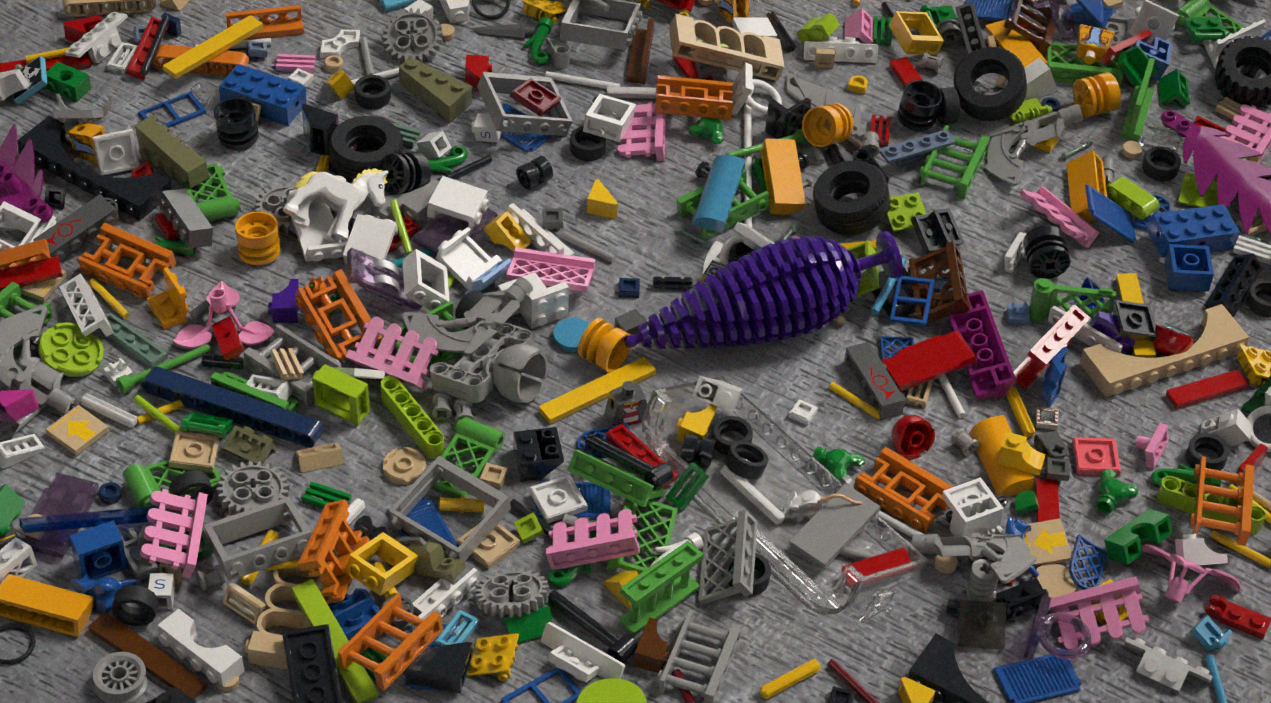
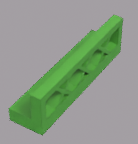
[210,371,299,412]

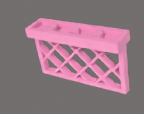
[506,247,595,292]

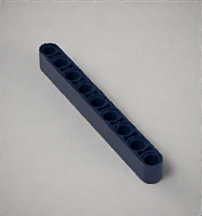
[141,366,324,448]

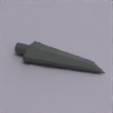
[471,23,535,40]

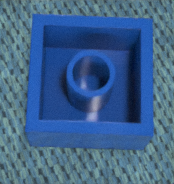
[1164,244,1214,292]
[69,520,127,580]

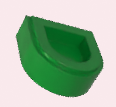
[1015,490,1039,515]

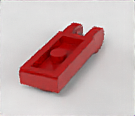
[1205,595,1271,639]

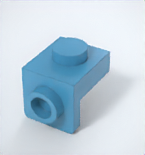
[1190,615,1233,652]

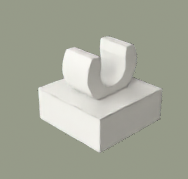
[103,358,133,387]

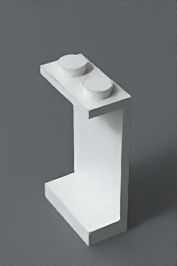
[286,190,347,262]

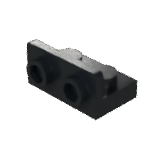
[996,578,1049,620]

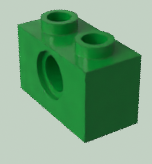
[46,62,91,102]

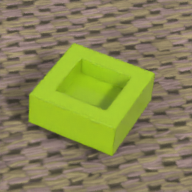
[514,512,544,544]

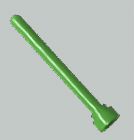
[726,129,808,158]
[116,344,211,394]

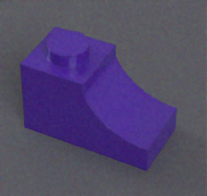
[268,279,299,323]
[1089,311,1138,352]

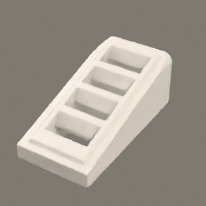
[246,374,292,401]
[0,434,45,469]

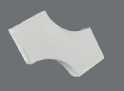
[320,29,360,58]

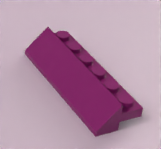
[947,290,1017,401]

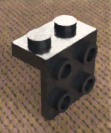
[765,97,811,139]

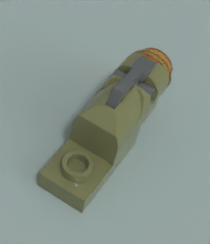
[394,537,466,581]

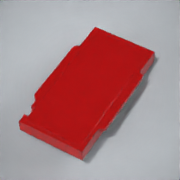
[882,330,976,392]

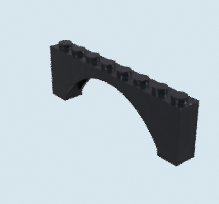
[17,115,172,221]
[908,633,989,703]

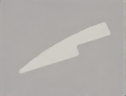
[703,241,724,274]

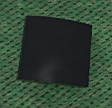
[911,208,964,255]

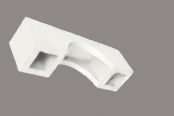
[158,609,245,688]

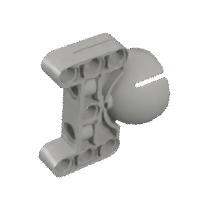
[430,322,548,403]

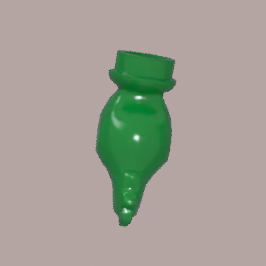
[689,117,724,144]
[811,446,865,483]
[1096,469,1138,514]

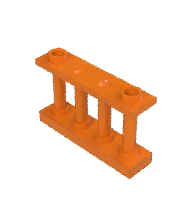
[1189,456,1254,546]
[337,594,443,691]

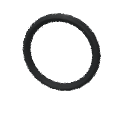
[472,0,510,19]
[0,623,36,664]

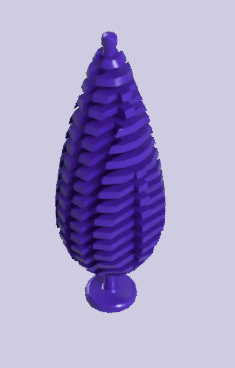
[624,231,903,349]

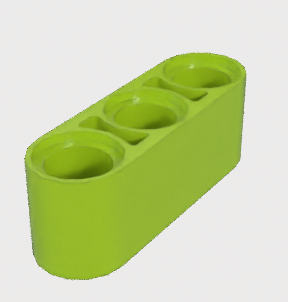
[1106,177,1160,220]

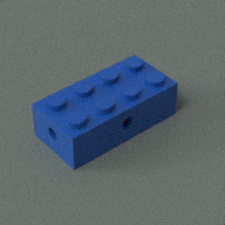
[219,64,307,126]
[1147,204,1240,258]

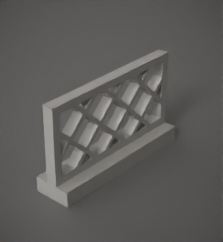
[698,509,758,605]

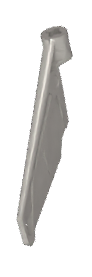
[787,73,879,157]

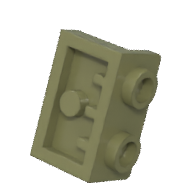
[223,425,277,466]

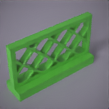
[1047,42,1123,88]
[1121,58,1155,141]
[567,450,666,507]
[606,498,678,574]

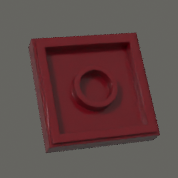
[509,78,561,117]

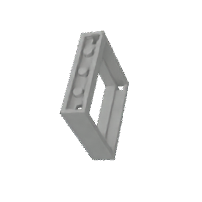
[560,0,643,50]
[477,72,573,136]
[389,456,511,562]
[204,496,312,581]

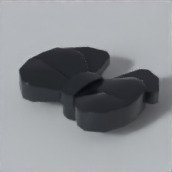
[352,515,388,541]

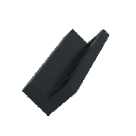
[1205,253,1263,317]

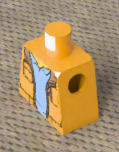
[718,0,749,27]
[1077,24,1115,65]
[65,122,105,167]

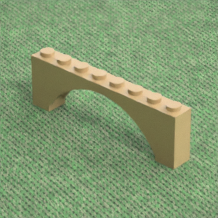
[1080,304,1249,397]

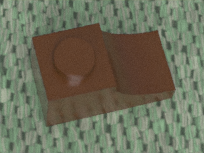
[634,617,671,673]

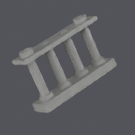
[243,324,341,407]
[656,610,742,703]

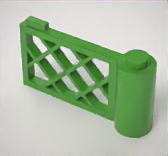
[1175,0,1246,42]
[182,163,241,222]
[1029,278,1116,321]
[433,417,505,498]
[122,460,220,511]

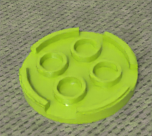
[38,322,104,377]
[576,678,647,703]

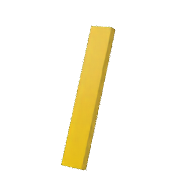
[163,15,263,79]
[1116,273,1156,358]
[538,357,656,424]

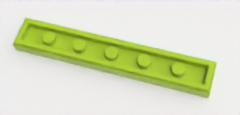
[291,579,379,703]

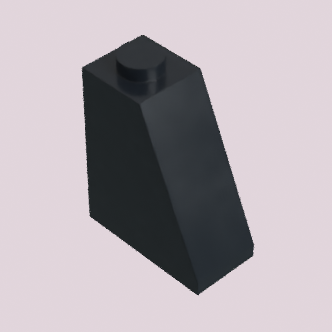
[403,642,473,694]

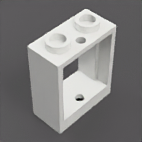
[583,94,636,142]
[0,201,41,251]
[402,249,449,311]

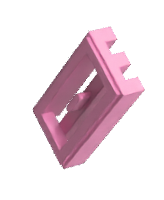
[276,54,316,73]

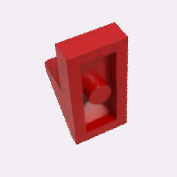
[63,15,102,43]

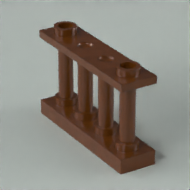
[1003,0,1061,55]

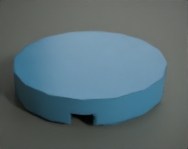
[553,317,590,353]

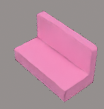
[844,8,874,44]

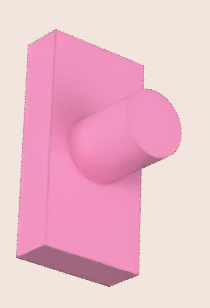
[1135,423,1169,468]

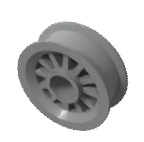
[93,652,147,703]

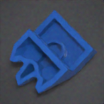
[1043,347,1068,407]
[328,588,380,641]

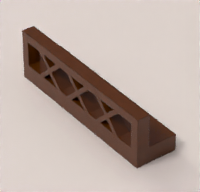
[627,18,654,84]

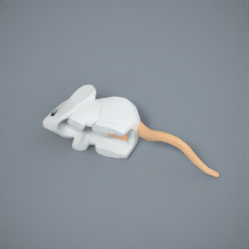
[781,490,862,521]

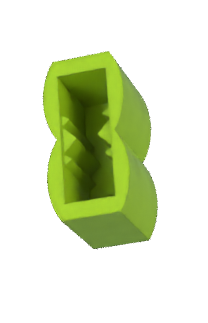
[796,13,840,45]

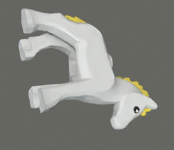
[282,169,389,243]

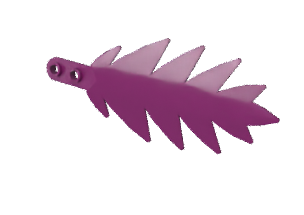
[1160,110,1271,235]
[0,124,54,223]

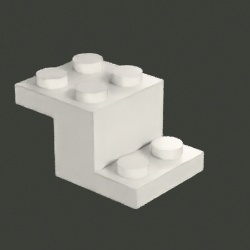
[498,272,569,329]
[942,477,1005,561]

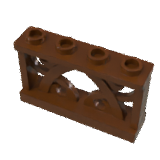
[907,241,970,327]

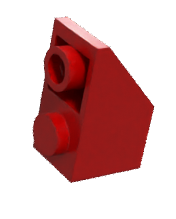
[465,54,493,91]

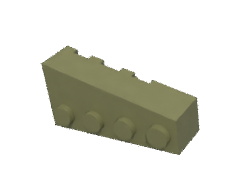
[399,57,472,124]
[135,115,209,188]

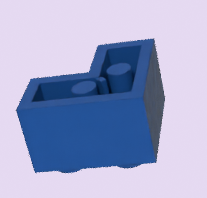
[1132,36,1172,81]

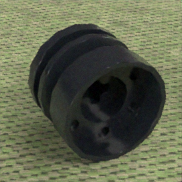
[897,80,943,131]
[214,98,259,149]
[378,151,431,195]
[1023,225,1071,279]

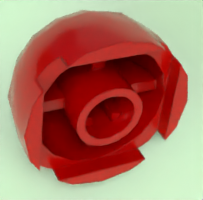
[1152,324,1194,357]
[891,415,935,459]

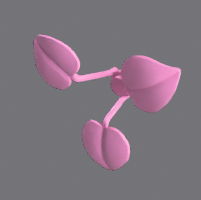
[173,281,274,349]
[1141,544,1241,604]

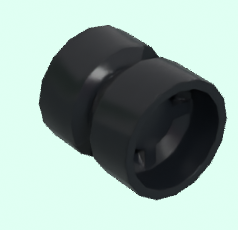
[516,156,553,190]
[680,433,716,467]

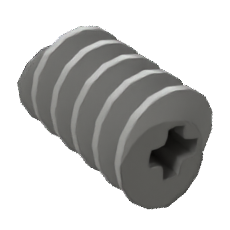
[966,559,998,606]

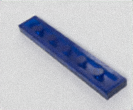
[19,506,157,533]

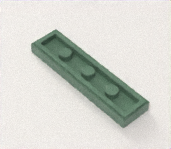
[97,312,168,368]

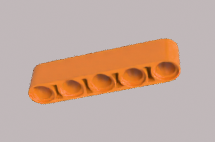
[154,44,249,76]

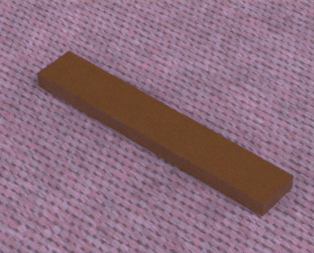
[88,612,208,700]

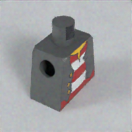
[604,381,650,426]

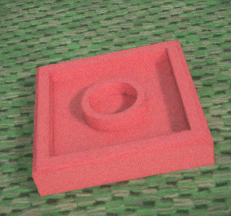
[1072,437,1121,476]

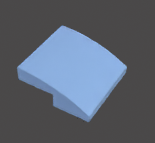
[465,258,511,295]

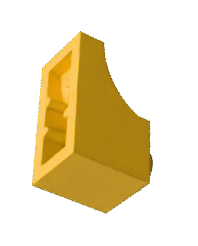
[483,211,532,252]
[675,404,718,442]
[997,431,1046,476]

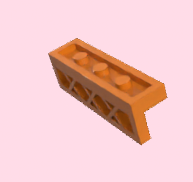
[226,5,304,40]
[0,239,51,270]

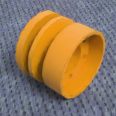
[1072,72,1121,118]
[802,103,853,147]
[235,212,281,265]
[578,318,631,373]

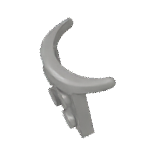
[53,94,114,123]

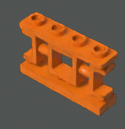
[655,75,733,120]
[77,222,176,299]
[294,269,382,362]
[854,446,953,534]
[297,499,370,604]

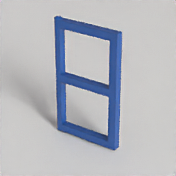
[138,92,206,128]
[889,276,935,326]
[501,667,581,703]

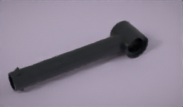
[585,434,673,489]
[548,590,638,663]

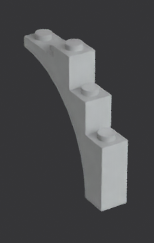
[330,179,439,231]

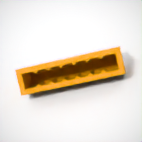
[985,19,1048,68]
[760,139,806,215]
[1066,150,1107,222]
[969,415,1034,497]
[0,574,94,637]

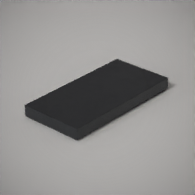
[282,624,343,703]

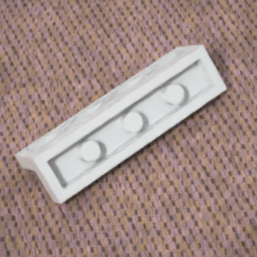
[508,203,574,256]
[59,274,114,337]
[0,537,37,585]

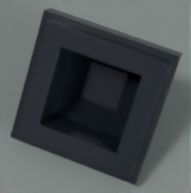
[45,186,66,208]

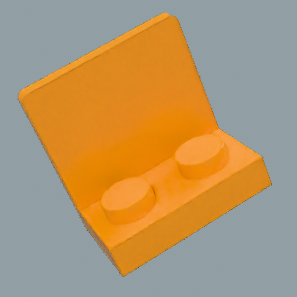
[147,267,189,330]

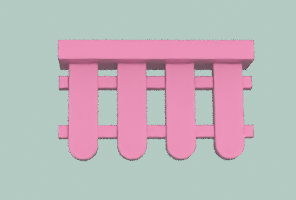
[617,101,666,161]
[1220,105,1271,163]
[1020,186,1099,248]
[346,317,438,391]
[140,489,208,578]
[546,509,640,570]
[1047,576,1149,652]

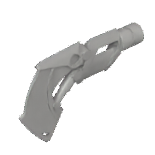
[985,104,1083,186]
[403,277,533,355]
[0,306,78,415]
[912,533,1036,584]

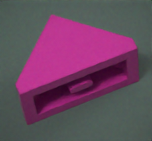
[0,389,39,421]

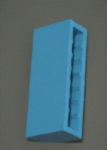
[692,155,746,233]

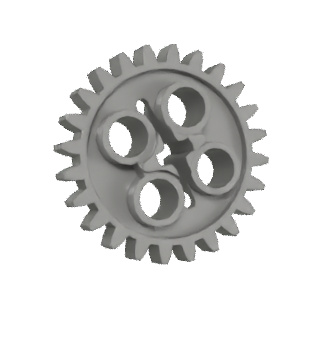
[382,8,443,63]
[254,183,297,235]
[216,461,289,514]
[475,568,549,618]

